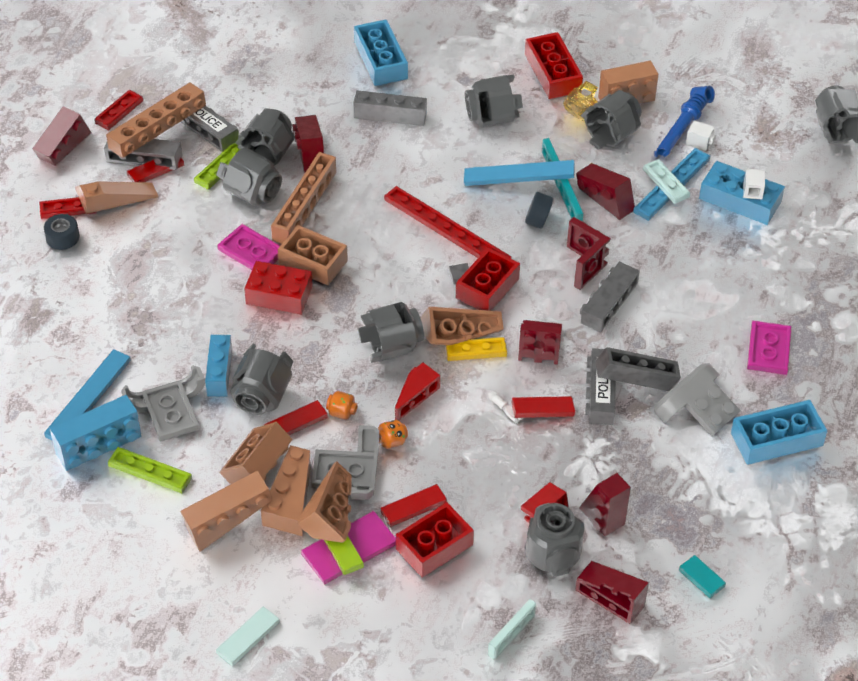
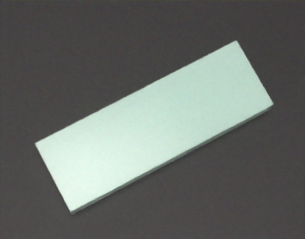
[643,159,690,204]
[488,599,536,659]
[216,606,280,667]

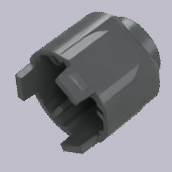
[465,74,523,127]
[815,85,858,143]
[581,90,642,149]
[235,108,295,166]
[216,144,282,206]
[357,302,424,363]
[230,343,294,415]
[525,503,584,577]

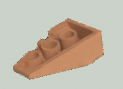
[75,181,158,214]
[420,307,504,345]
[298,461,352,543]

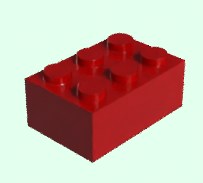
[456,247,520,311]
[244,261,313,315]
[396,502,474,578]

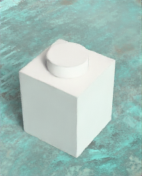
[686,120,716,151]
[743,169,765,199]

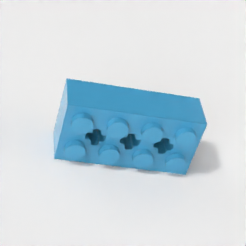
[354,19,408,86]
[699,161,785,225]
[50,395,142,471]
[731,400,827,465]

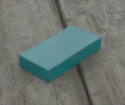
[679,555,726,598]

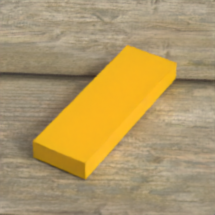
[445,337,507,361]

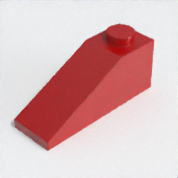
[395,362,441,421]

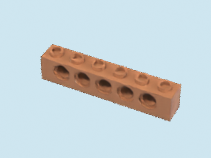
[106,82,206,158]
[271,152,336,244]

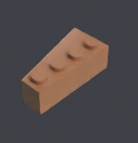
[261,445,311,536]
[180,470,272,552]

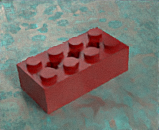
[525,32,583,99]

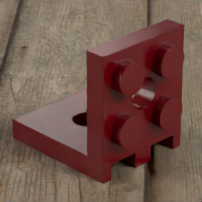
[567,217,611,290]
[518,320,562,365]

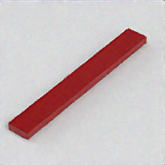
[384,186,512,258]

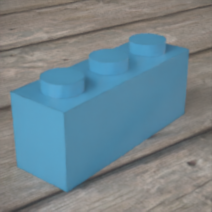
[205,335,232,397]

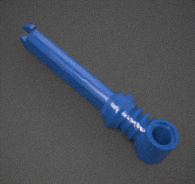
[654,85,715,158]

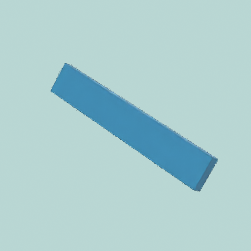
[633,148,710,221]
[464,160,575,186]
[44,349,131,440]

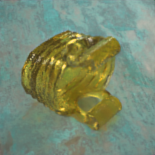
[563,81,598,121]

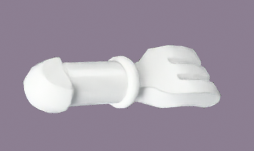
[488,391,524,424]

